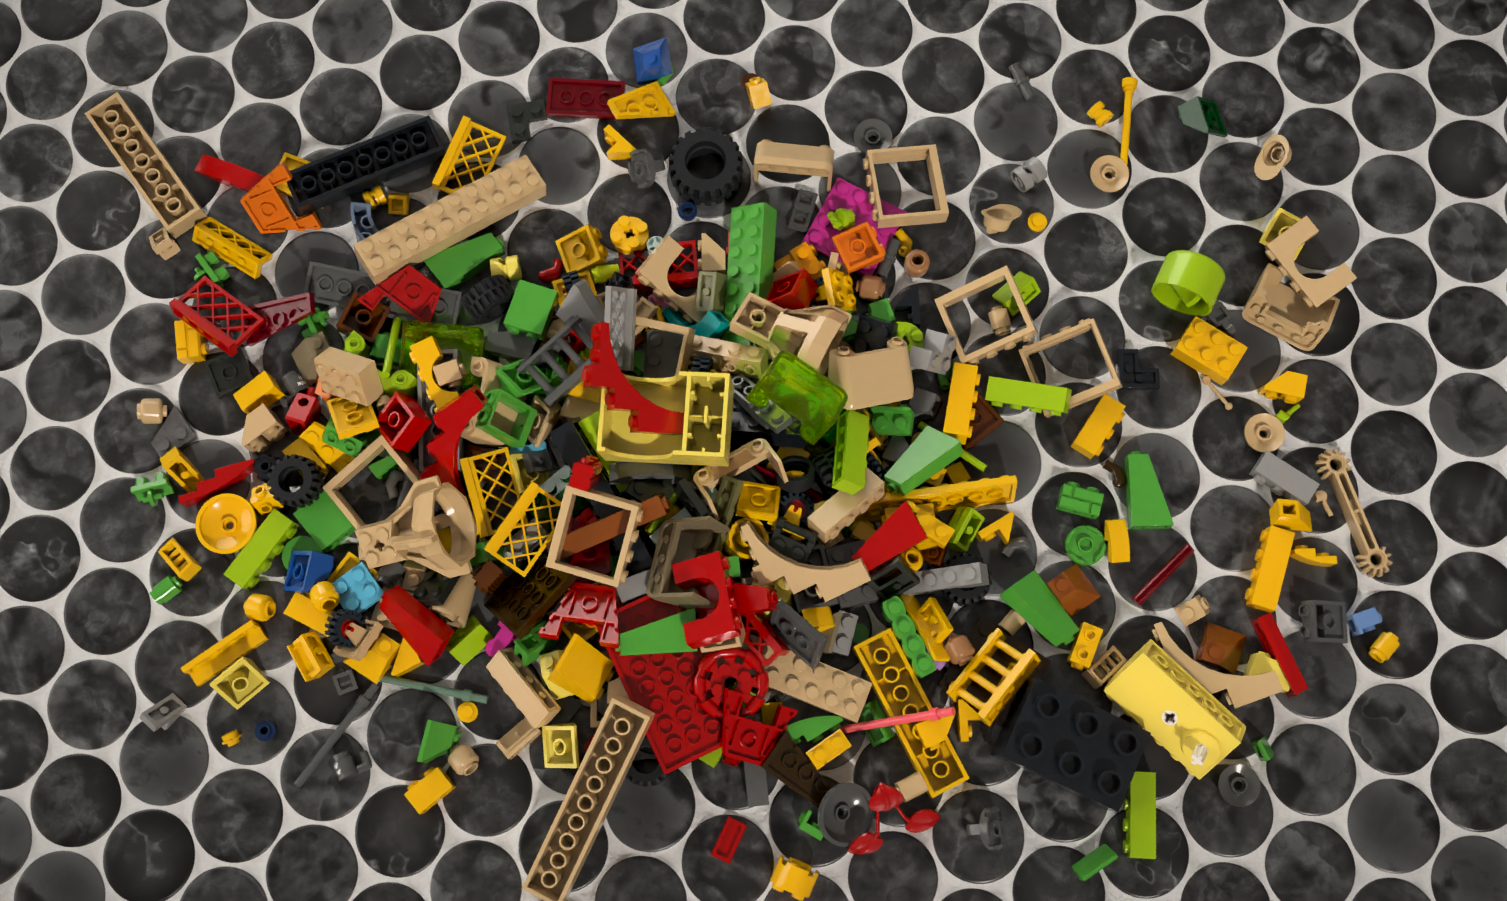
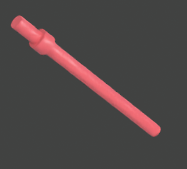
[840,707,956,733]

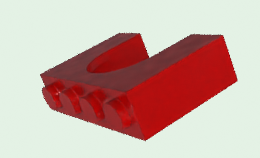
[672,551,743,649]

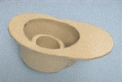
[1254,134,1292,180]
[981,204,1022,234]

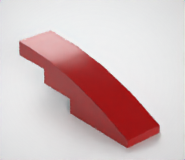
[194,154,265,192]
[178,458,255,507]

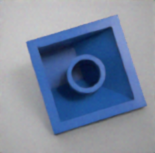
[633,37,672,85]
[283,551,334,592]

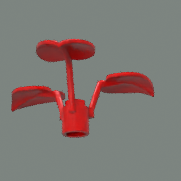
[847,782,941,855]

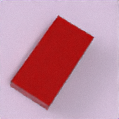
[711,816,747,864]

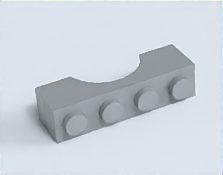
[903,562,989,596]

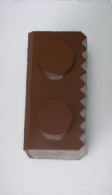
[472,559,509,595]

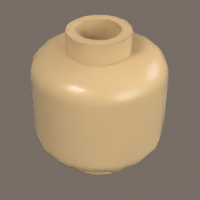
[137,398,168,424]
[447,744,479,776]

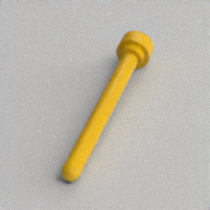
[1120,77,1138,165]

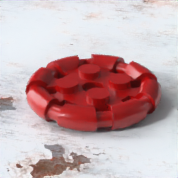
[693,647,769,719]

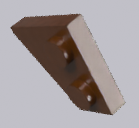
[466,445,507,491]

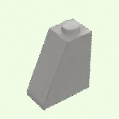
[556,279,605,338]

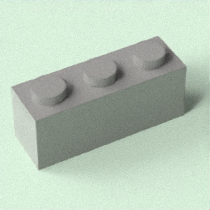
[1249,451,1320,506]

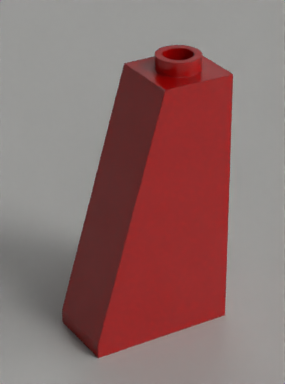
[852,501,928,572]
[695,583,778,619]
[379,585,455,667]

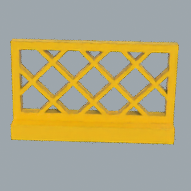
[432,115,506,194]
[459,447,529,538]
[483,481,562,577]

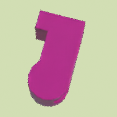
[485,621,518,657]

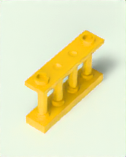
[946,628,1041,727]

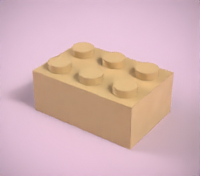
[313,347,384,406]

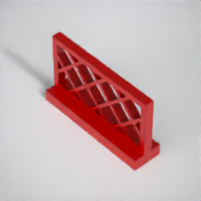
[618,240,699,293]
[169,276,265,357]

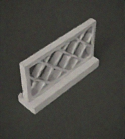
[604,286,637,371]

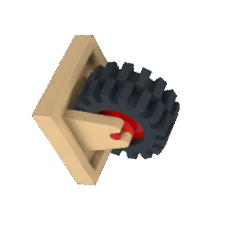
[325,609,384,661]

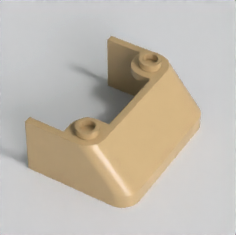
[753,139,835,192]
[692,438,788,520]

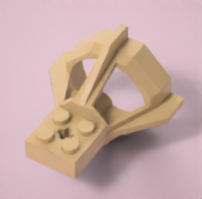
[729,292,852,395]
[355,475,477,578]

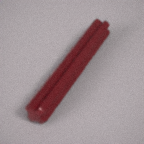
[1132,544,1194,606]

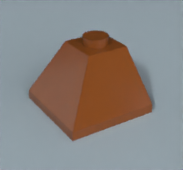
[1046,563,1101,618]
[1195,622,1247,675]

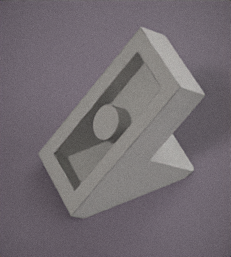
[140,693,187,732]

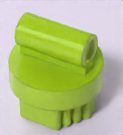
[827,208,855,231]

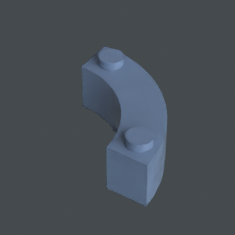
[350,202,379,242]

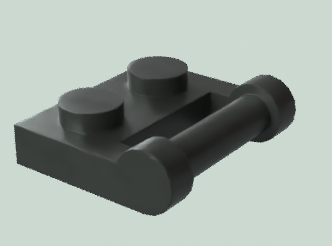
[769,516,819,564]
[867,555,920,601]

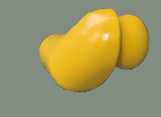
[895,228,913,257]

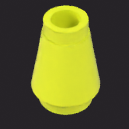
[590,264,620,285]

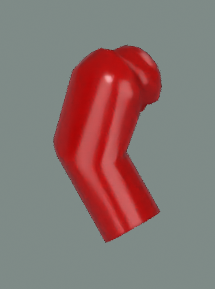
[538,259,563,282]

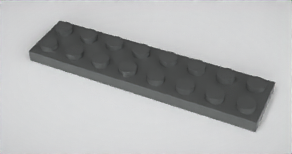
[304,261,464,331]

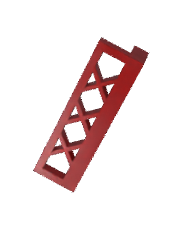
[744,613,791,667]
[1250,613,1308,697]

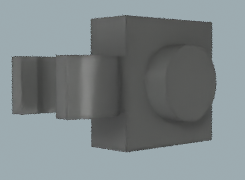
[1205,302,1236,337]

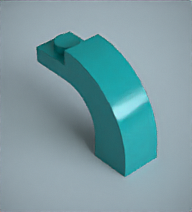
[662,307,730,339]

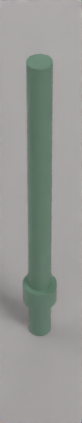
[379,674,489,704]

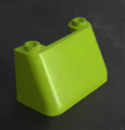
[344,330,418,403]

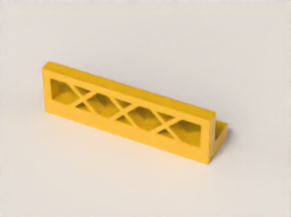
[192,217,273,279]
[181,620,269,687]

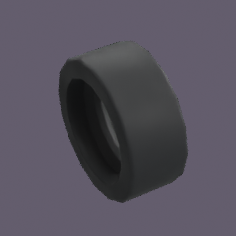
[776,455,815,493]

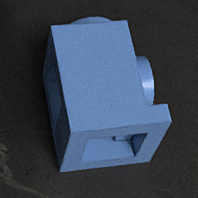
[1346,607,1382,636]

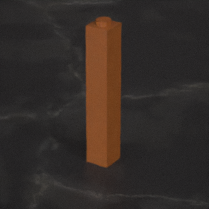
[546,493,671,560]

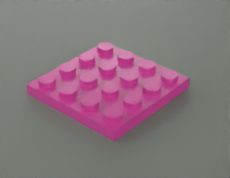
[802,177,907,276]

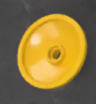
[195,493,257,554]

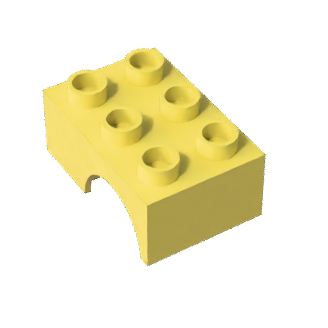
[597,371,734,467]

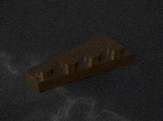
[761,732,832,809]

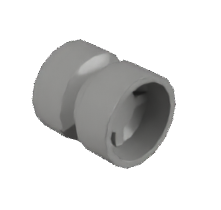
[1010,157,1047,193]

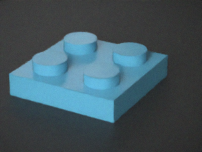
[332,562,384,614]

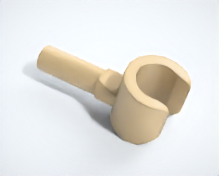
[1312,490,1333,517]

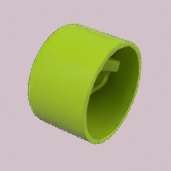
[1151,250,1226,316]

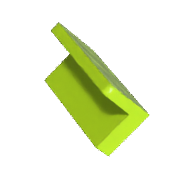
[992,271,1041,317]
[446,615,494,666]

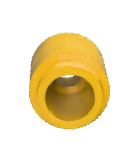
[1369,632,1400,663]

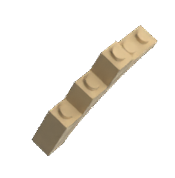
[739,520,871,602]
[1152,622,1284,708]

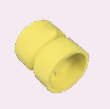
[490,255,522,281]

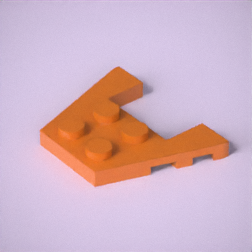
[240,161,323,234]

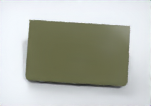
[695,271,727,314]

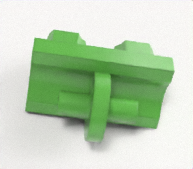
[194,251,230,288]
[297,307,330,339]
[131,472,174,507]

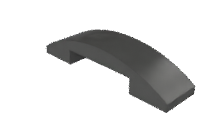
[609,461,692,484]

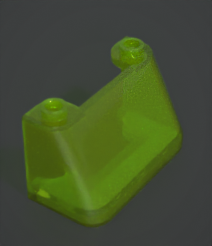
[399,321,484,387]
[745,350,848,445]

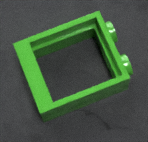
[475,389,537,448]

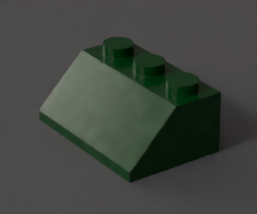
[528,465,591,538]

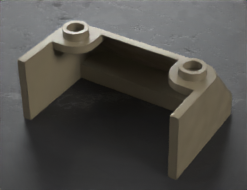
[646,516,730,609]

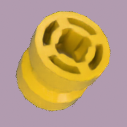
[1087,101,1114,128]
[362,185,388,210]

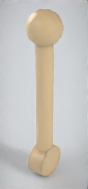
[1202,376,1233,410]

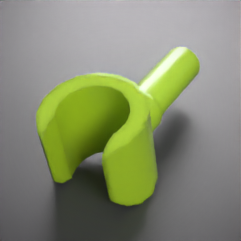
[1275,403,1300,424]

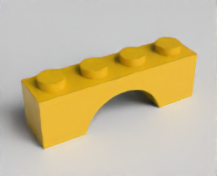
[409,336,460,413]

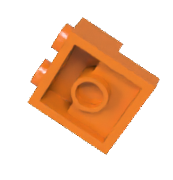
[832,221,886,274]

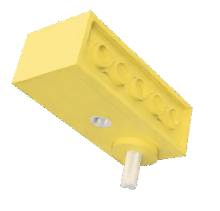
[1103,639,1246,780]

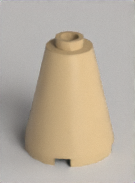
[428,572,476,628]

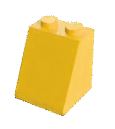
[548,633,614,704]

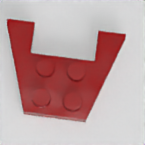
[358,264,442,343]
[538,582,620,649]
[722,688,798,766]

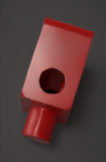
[285,387,322,435]

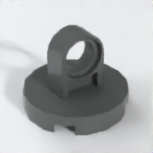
[628,149,665,188]
[966,807,1006,850]

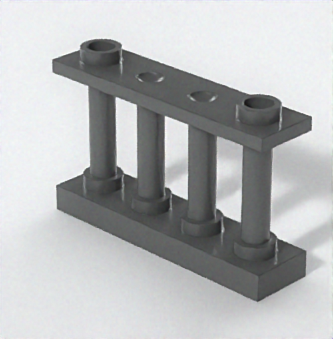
[517,315,593,408]

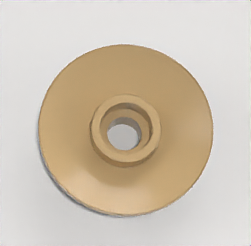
[1090,155,1129,192]
[1244,413,1285,453]

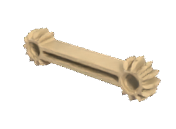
[1315,449,1393,578]

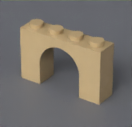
[1265,215,1357,310]
[635,236,707,324]

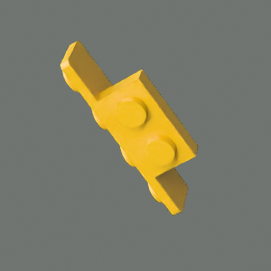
[899,594,954,662]

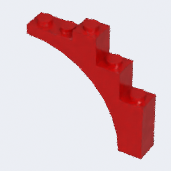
[581,322,684,435]
[420,384,488,512]

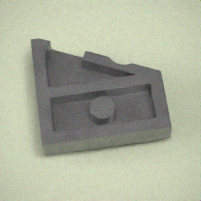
[151,406,198,458]

